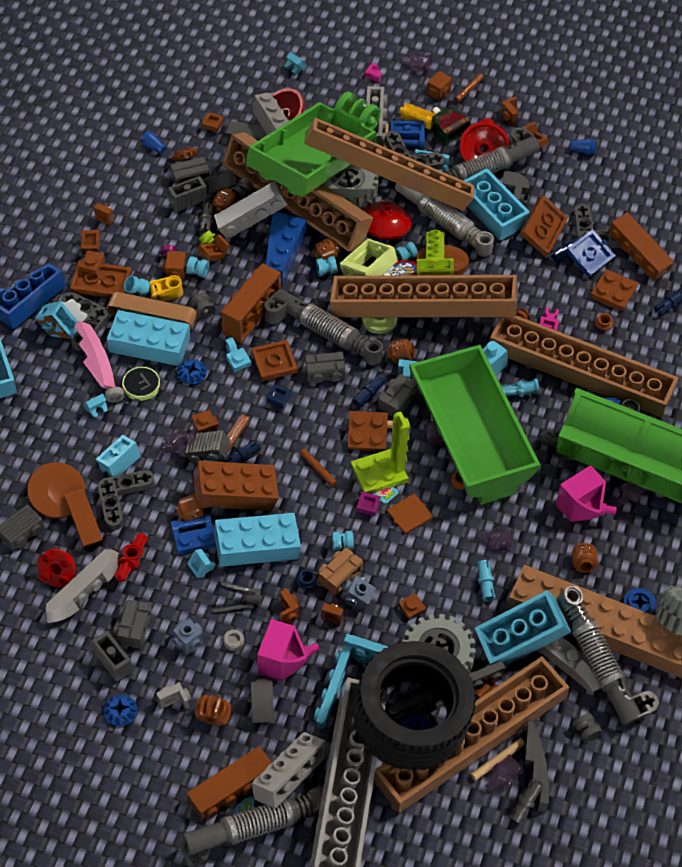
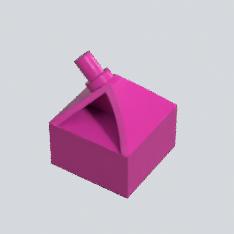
[556,465,617,522]
[257,619,320,681]

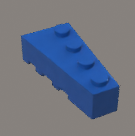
[266,212,306,285]
[0,263,66,330]

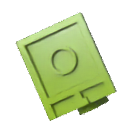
[417,230,454,275]
[351,412,410,494]

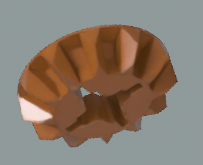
[171,147,199,161]

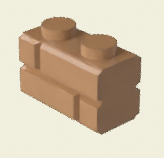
[318,548,363,596]

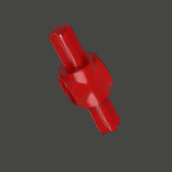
[115,533,148,582]

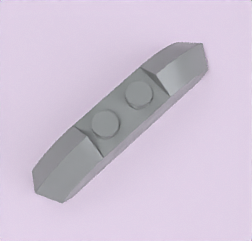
[46,549,121,623]
[538,637,601,692]

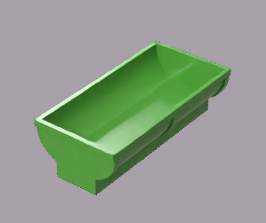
[409,345,540,505]
[556,388,682,503]

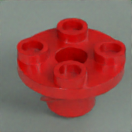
[37,548,76,588]

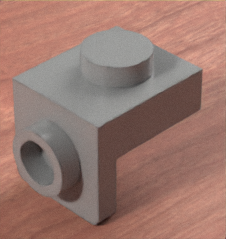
[156,682,191,710]

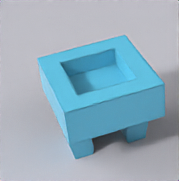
[285,52,308,75]
[398,359,417,380]
[83,394,108,418]
[187,549,216,578]

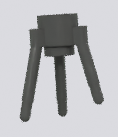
[212,582,261,613]

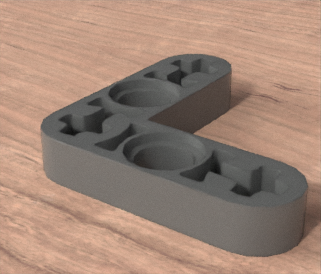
[384,131,445,170]
[574,204,622,248]
[61,292,109,350]
[98,470,155,530]

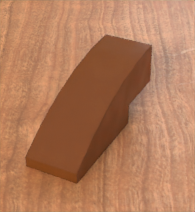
[64,488,103,549]

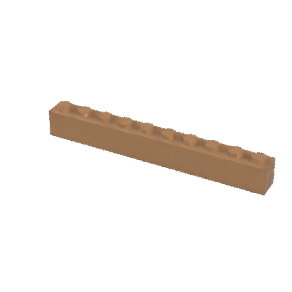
[304,118,475,211]

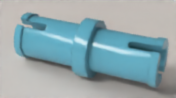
[477,560,496,602]

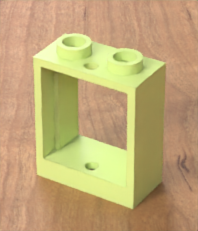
[340,238,398,276]

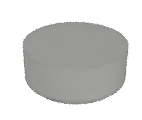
[105,387,125,403]
[224,630,244,651]

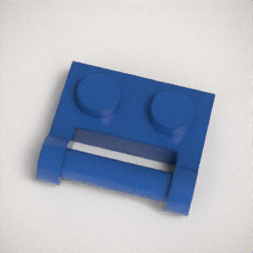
[390,120,425,149]
[171,513,216,555]

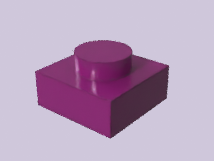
[356,492,381,516]

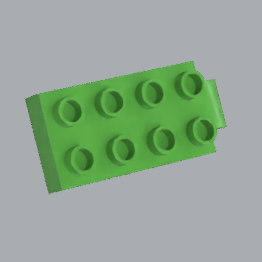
[246,91,381,197]

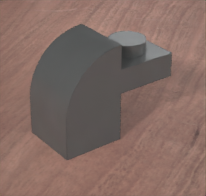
[502,171,530,204]
[251,679,274,723]

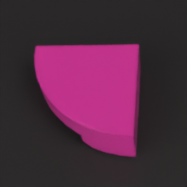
[365,62,381,82]

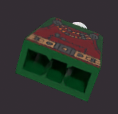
[431,107,471,146]

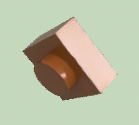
[202,112,224,133]
[94,203,114,225]
[398,593,426,621]
[321,603,344,626]

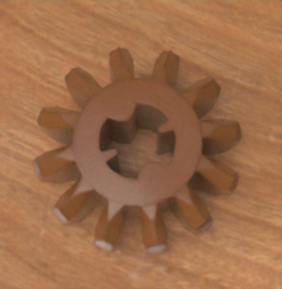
[195,695,231,726]

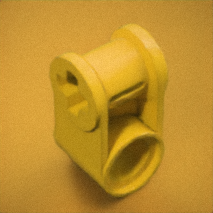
[149,275,183,302]

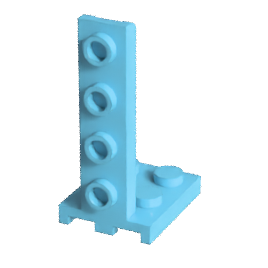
[314,634,388,729]

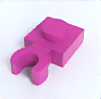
[540,307,559,331]

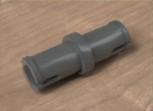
[198,203,214,236]
[509,778,544,824]

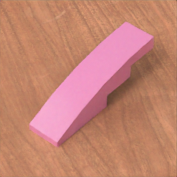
[74,321,115,389]

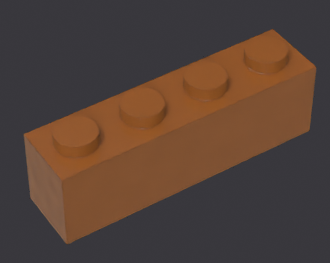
[608,212,674,281]
[187,746,272,821]

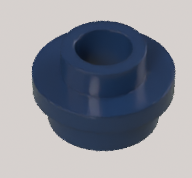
[297,570,317,589]

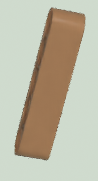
[106,292,197,330]

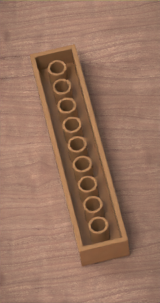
[222,132,373,252]
[330,275,518,317]
[490,315,679,418]
[507,565,682,678]
[374,656,569,813]

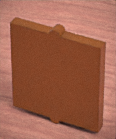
[386,493,433,535]

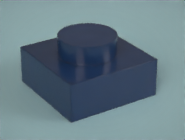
[266,384,292,408]

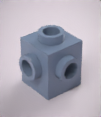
[340,575,376,610]
[173,618,203,655]

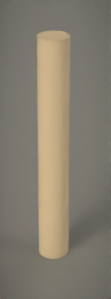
[470,738,525,781]

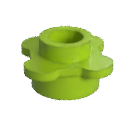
[198,230,215,245]

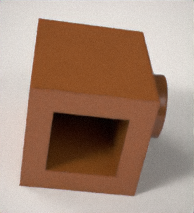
[426,71,452,101]
[162,251,187,280]
[192,410,219,434]

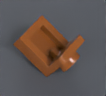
[501,96,519,126]
[523,122,548,148]
[80,230,100,255]
[198,235,229,261]
[79,250,106,275]
[280,589,300,624]

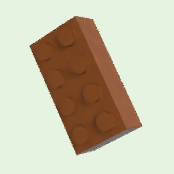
[221,263,281,344]
[193,461,279,511]

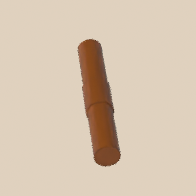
[454,73,484,103]
[300,448,337,487]

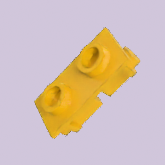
[399,102,436,129]

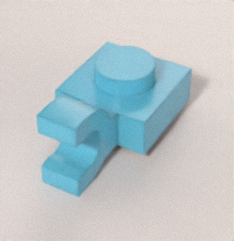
[225,337,251,372]

